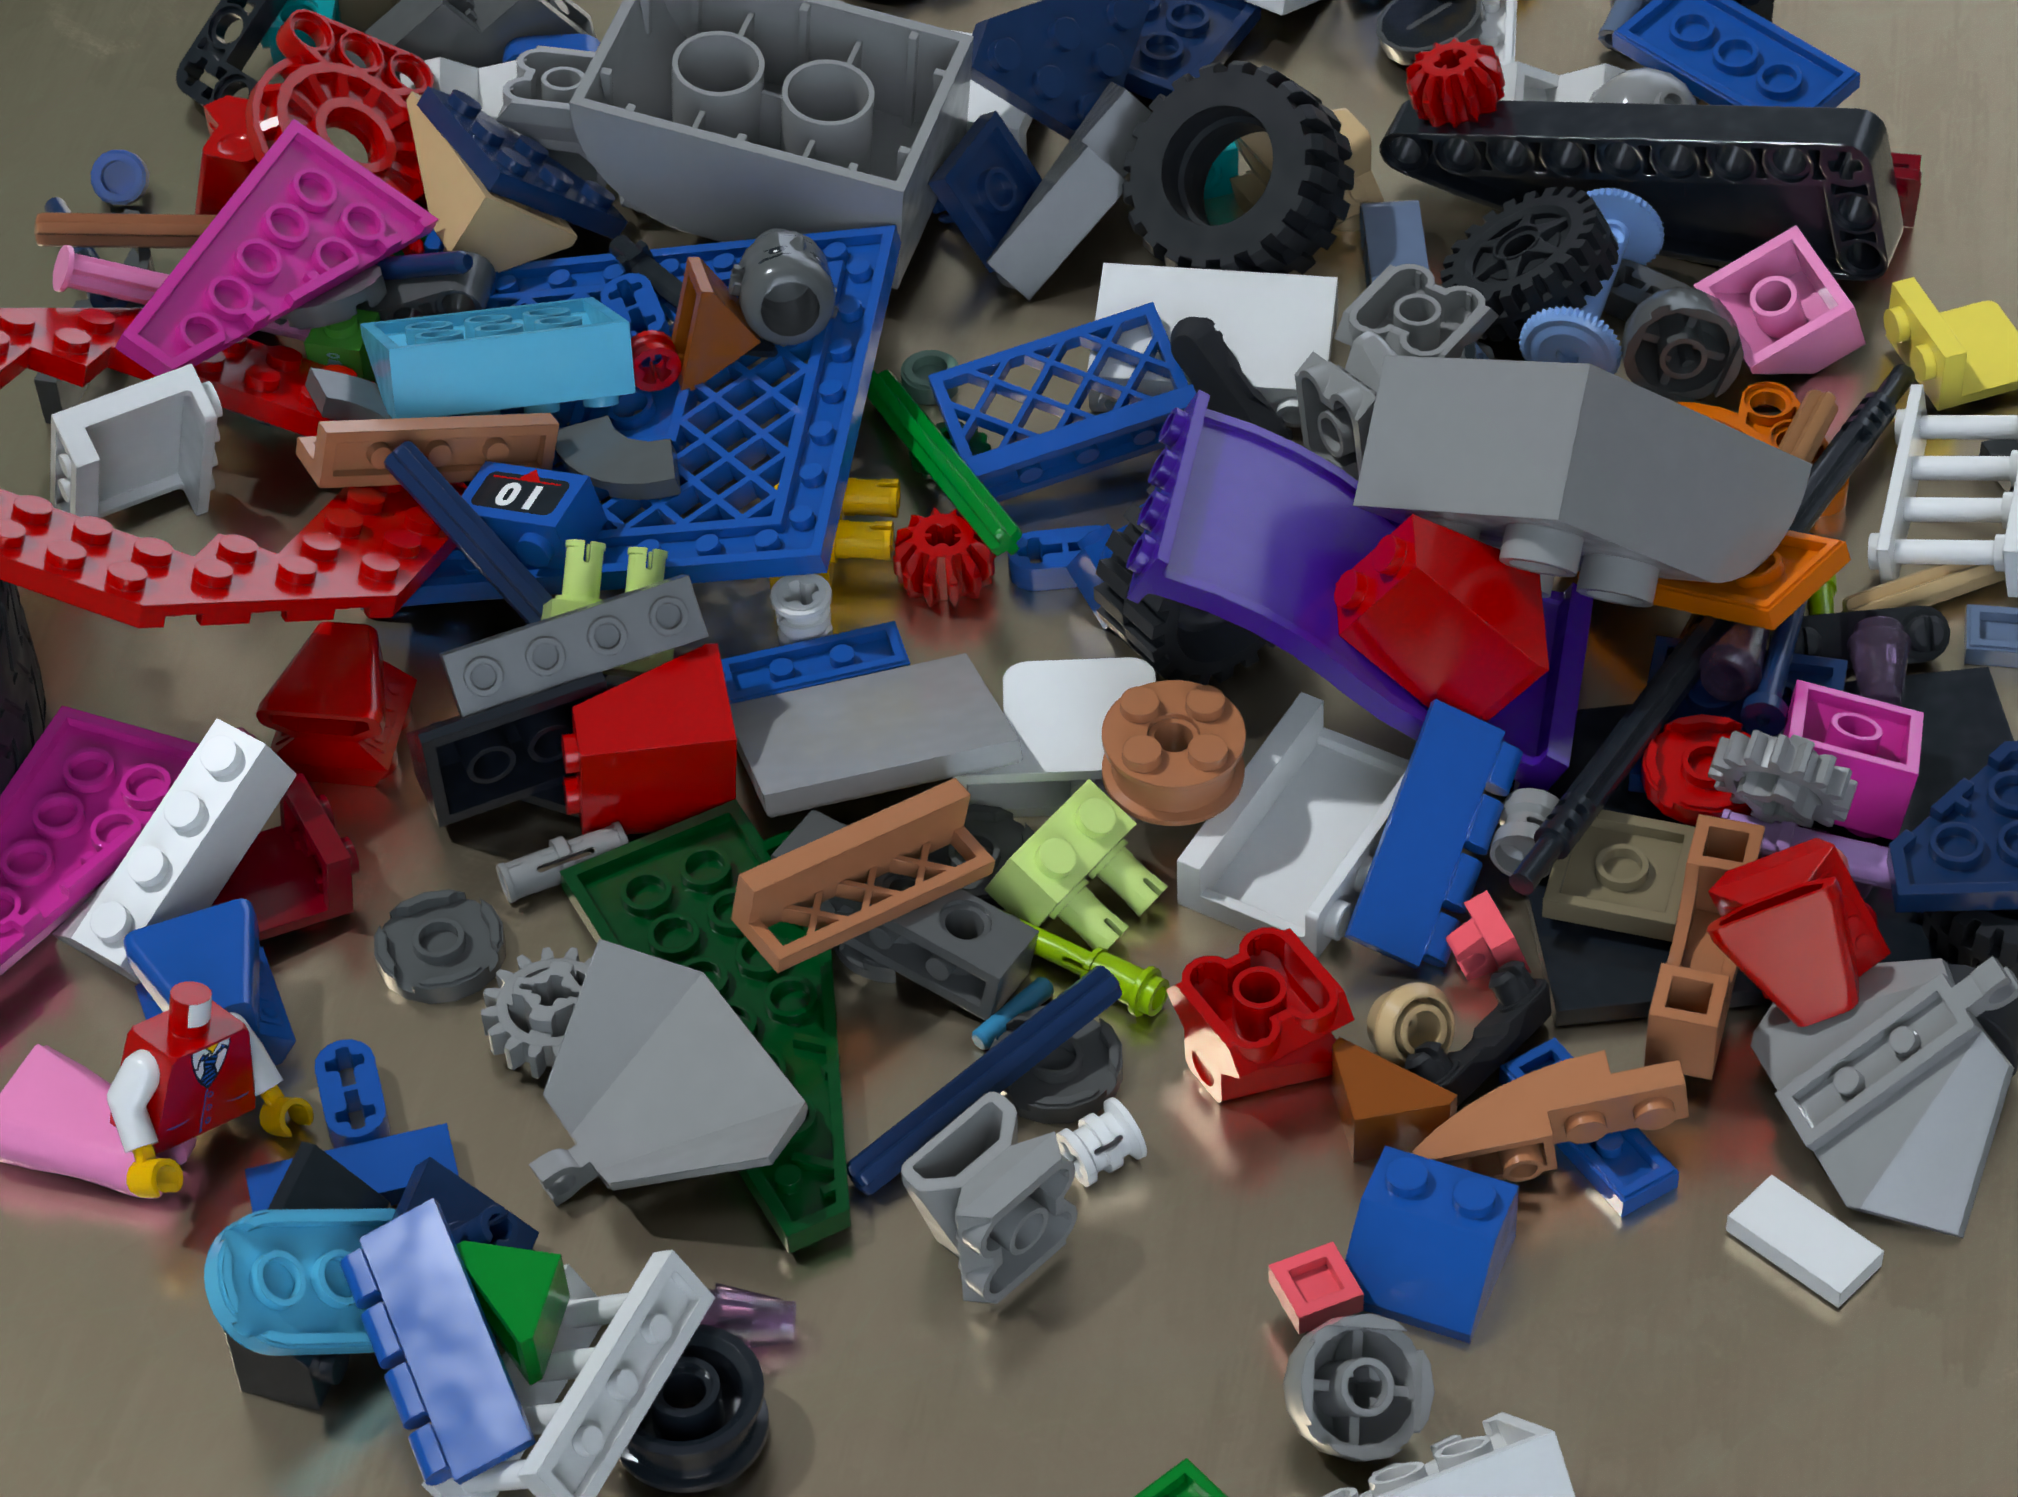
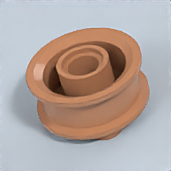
[1102,680,1246,826]

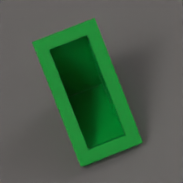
[456,1241,570,1386]

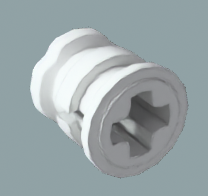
[770,574,833,646]
[1056,1097,1147,1187]

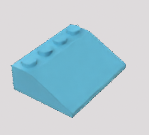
[360,297,636,419]

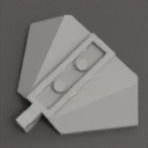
[529,939,808,1207]
[1750,956,2018,1238]

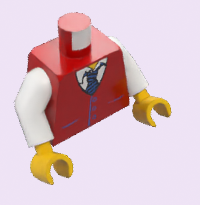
[107,981,314,1198]

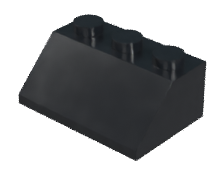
[406,672,607,828]
[224,1141,392,1410]

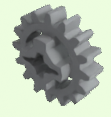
[1708,730,1858,828]
[481,947,592,1078]

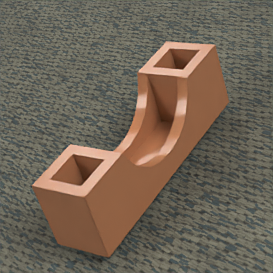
[1644,814,1765,1080]

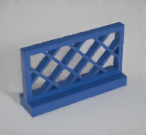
[928,302,1196,502]

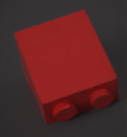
[1334,514,1549,722]
[561,643,737,835]

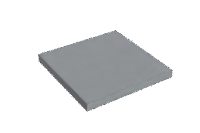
[730,653,1023,817]

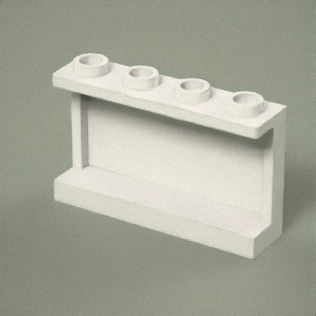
[1087,263,1338,427]
[50,364,223,518]
[1177,692,1409,959]

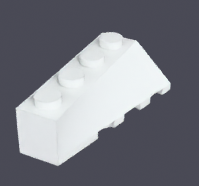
[52,718,297,984]
[1322,1412,1575,1497]

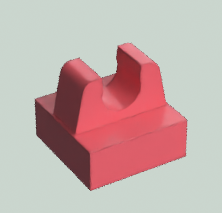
[1446,890,1531,981]
[1269,1241,1364,1335]

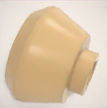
[1367,982,1455,1069]

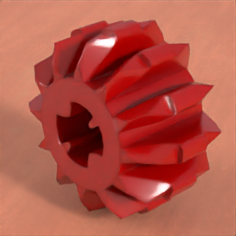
[1406,37,1505,128]
[893,507,996,608]

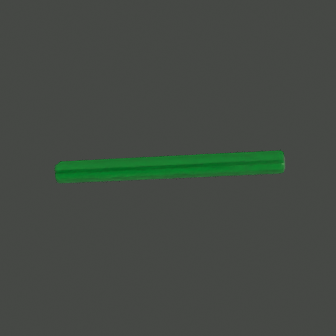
[867,369,1023,556]

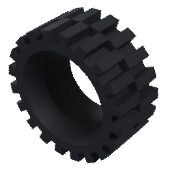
[1094,485,1276,685]

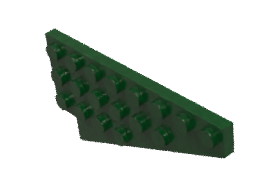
[559,799,851,1254]

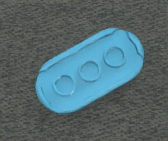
[204,1208,396,1356]

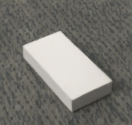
[1726,1174,1884,1308]

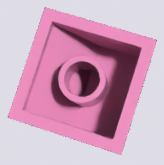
[1693,225,1866,374]

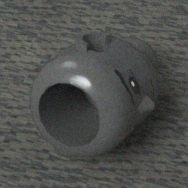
[728,228,839,345]

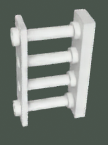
[1868,384,2018,597]
[422,1250,715,1497]

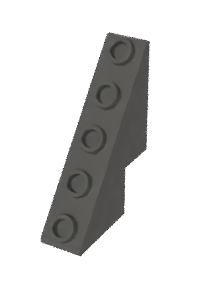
[345,0,596,81]
[986,81,1152,300]

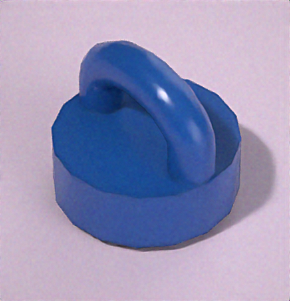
[91,150,150,205]

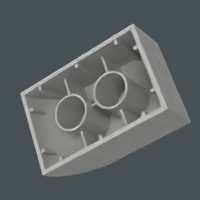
[569,0,974,289]
[1353,355,1812,607]

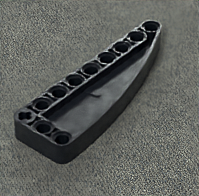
[1380,100,1903,281]

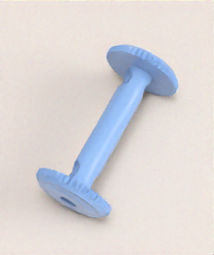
[1519,188,1665,374]

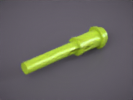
[990,904,1170,1017]

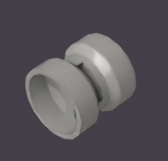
[1490,788,1559,878]

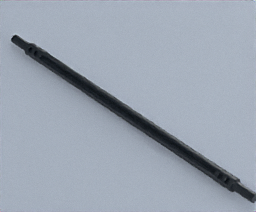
[1509,364,1915,895]

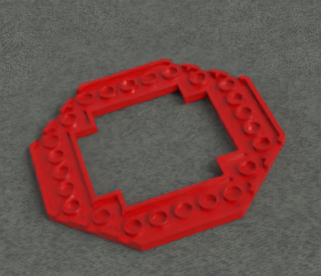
[0,308,467,628]

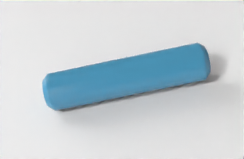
[972,977,1054,1050]

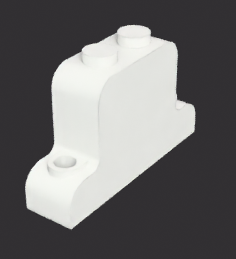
[953,657,1156,817]

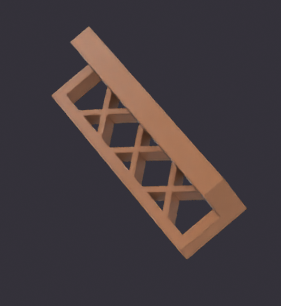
[296,413,559,488]
[731,778,995,973]

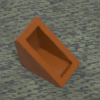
[671,257,761,391]
[1332,1037,1457,1163]

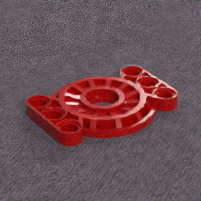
[245,9,434,257]

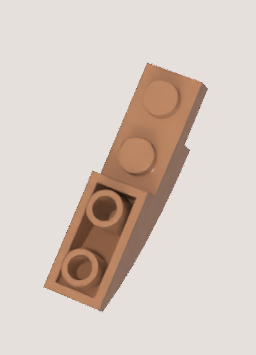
[1412,1050,1689,1182]

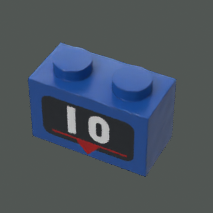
[462,461,607,570]

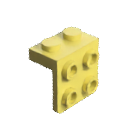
[1883,277,2018,411]

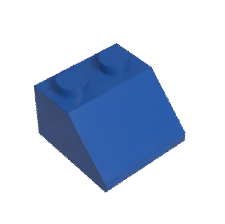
[1345,1146,1519,1344]

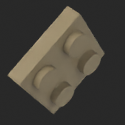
[1542,809,1695,942]

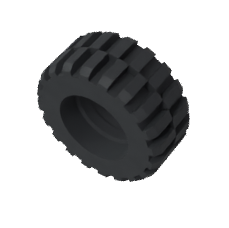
[1122,60,1354,275]

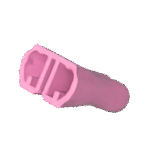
[0,1044,197,1199]

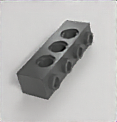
[439,574,709,717]
[771,808,1039,1021]

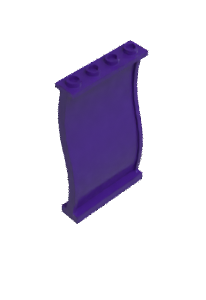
[1126,390,1594,792]

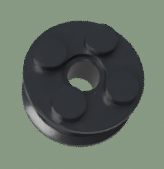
[619,1324,769,1493]

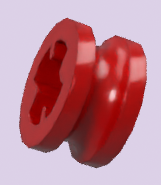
[631,330,681,392]

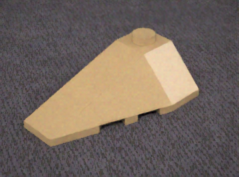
[406,91,577,273]

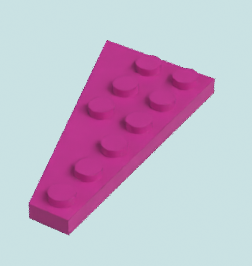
[115,119,439,376]
[0,705,199,966]

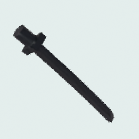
[609,235,778,358]

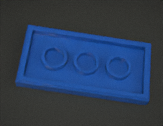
[1612,0,1860,108]

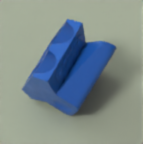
[123,898,296,1066]

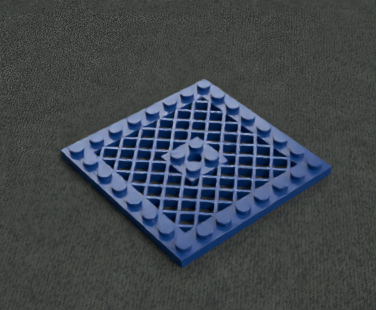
[360,225,901,610]

